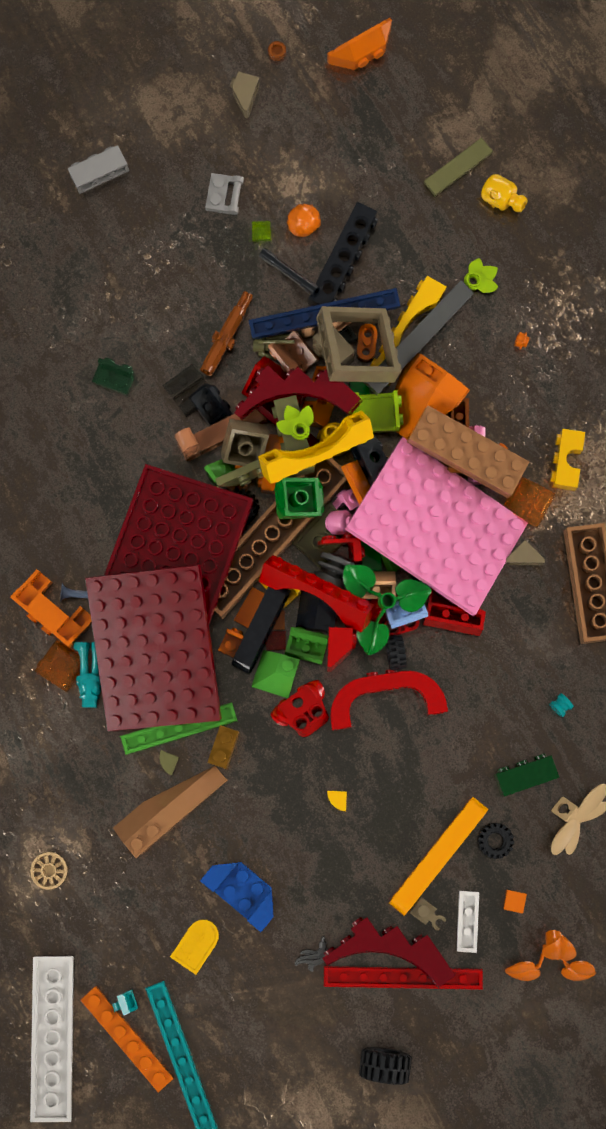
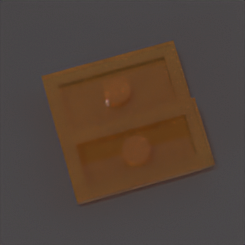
[503,477,556,528]

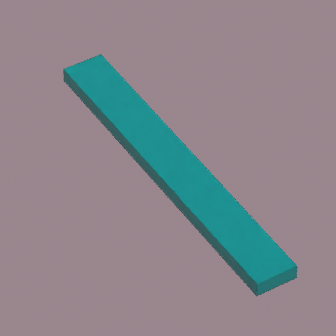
[145,981,218,1129]

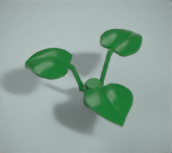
[343,565,432,655]

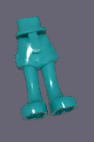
[73,642,101,708]

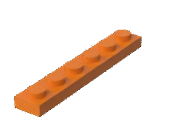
[81,986,174,1093]

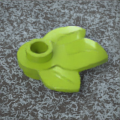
[464,258,498,293]
[276,405,314,440]

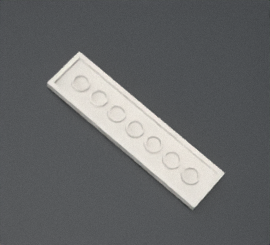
[30,956,74,1122]

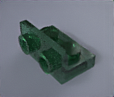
[92,358,136,396]

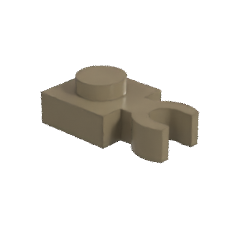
[409,897,446,931]

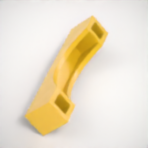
[370,276,447,386]
[258,411,374,484]

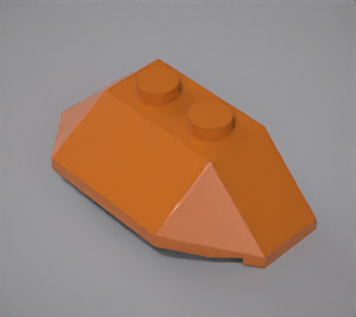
[327,18,392,70]

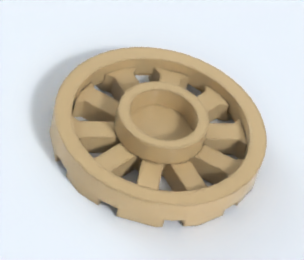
[30,852,68,890]

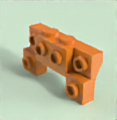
[10,569,92,648]

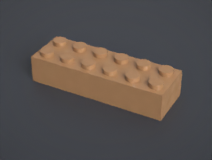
[407,406,529,498]
[563,523,606,644]

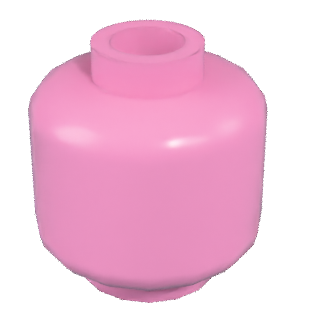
[325,510,352,535]

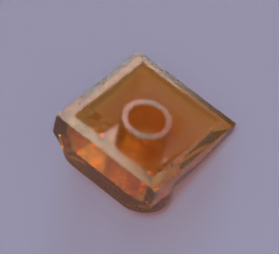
[35,639,89,693]

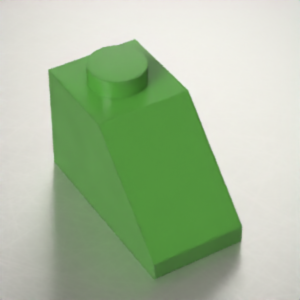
[204,459,236,488]

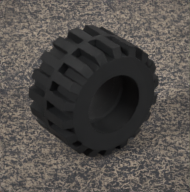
[359,1047,412,1085]

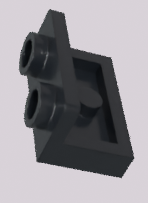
[188,383,232,426]

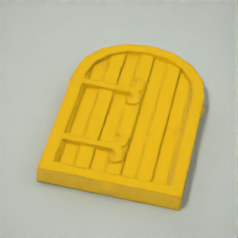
[170,920,219,975]

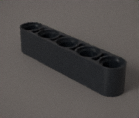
[232,587,291,674]

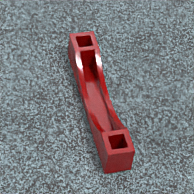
[259,555,375,632]

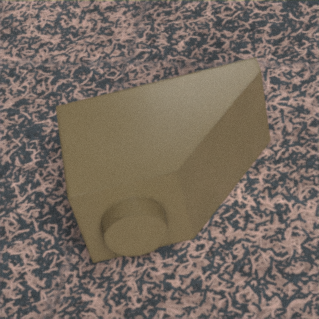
[230,71,260,118]

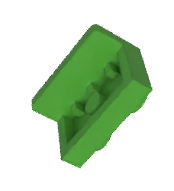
[285,627,329,665]

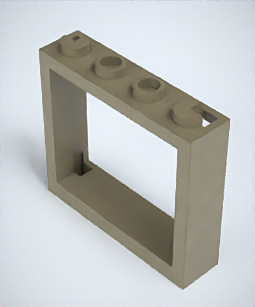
[316,306,401,383]

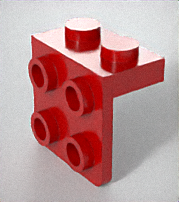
[318,534,365,563]

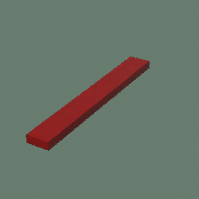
[324,966,483,990]

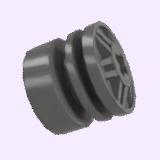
[313,552,355,590]

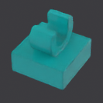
[112,990,138,1015]

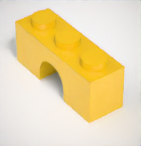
[550,429,585,491]

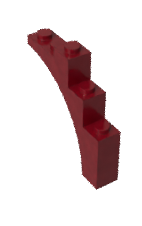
[234,365,363,421]
[322,917,455,988]

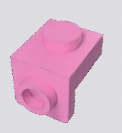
[332,489,359,511]

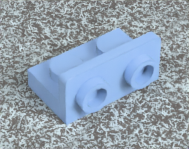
[385,601,428,629]

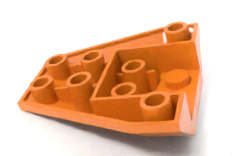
[395,353,470,440]

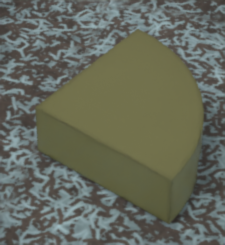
[159,750,179,775]

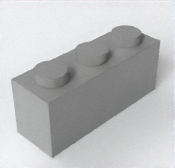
[68,145,129,194]

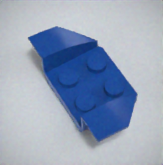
[200,862,274,932]

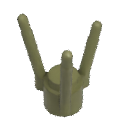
[253,334,295,361]

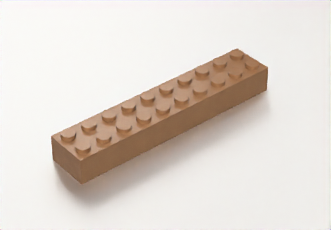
[214,458,348,620]

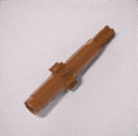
[200,291,253,376]

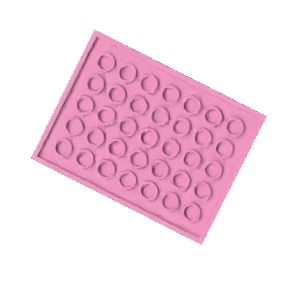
[345,437,528,616]

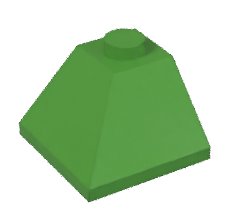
[251,650,300,698]

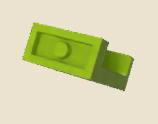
[352,390,403,433]

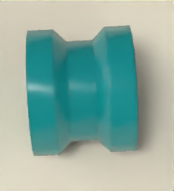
[549,693,574,718]

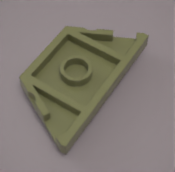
[215,448,284,487]

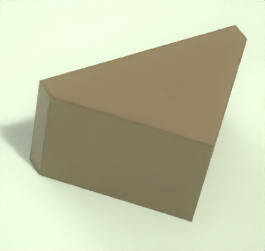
[504,540,545,566]

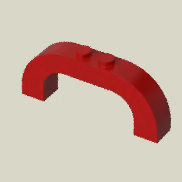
[330,669,448,731]

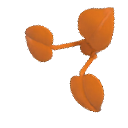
[505,930,596,981]

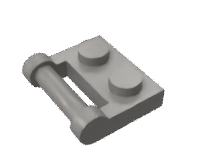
[205,173,244,215]

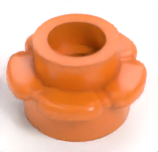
[514,332,530,350]

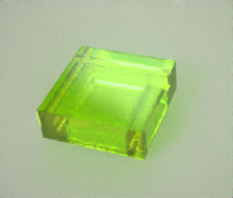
[252,221,271,242]

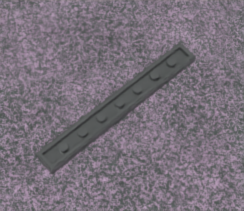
[363,280,474,396]

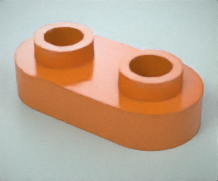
[357,324,378,362]

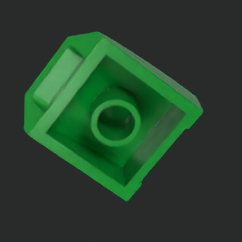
[274,478,325,519]

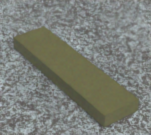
[424,137,493,197]

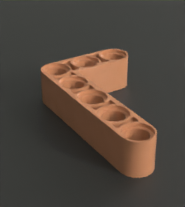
[175,410,269,461]

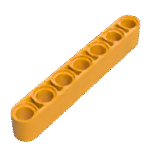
[389,797,488,916]

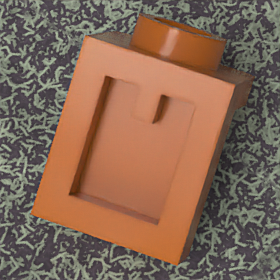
[218,627,244,658]

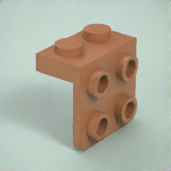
[268,331,319,374]

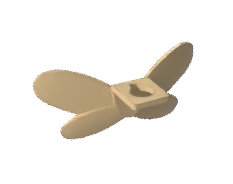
[551,784,606,855]

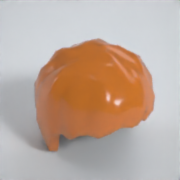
[287,204,321,237]

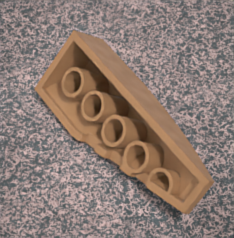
[113,766,228,858]

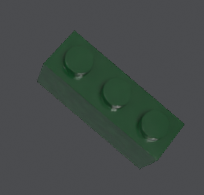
[494,753,560,797]

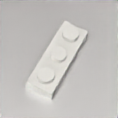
[456,891,479,953]

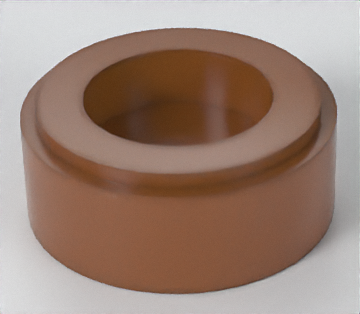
[268,41,286,61]

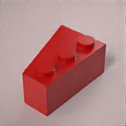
[423,587,486,636]

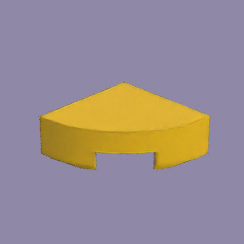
[327,791,347,811]

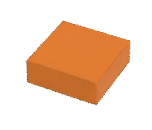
[503,890,527,913]

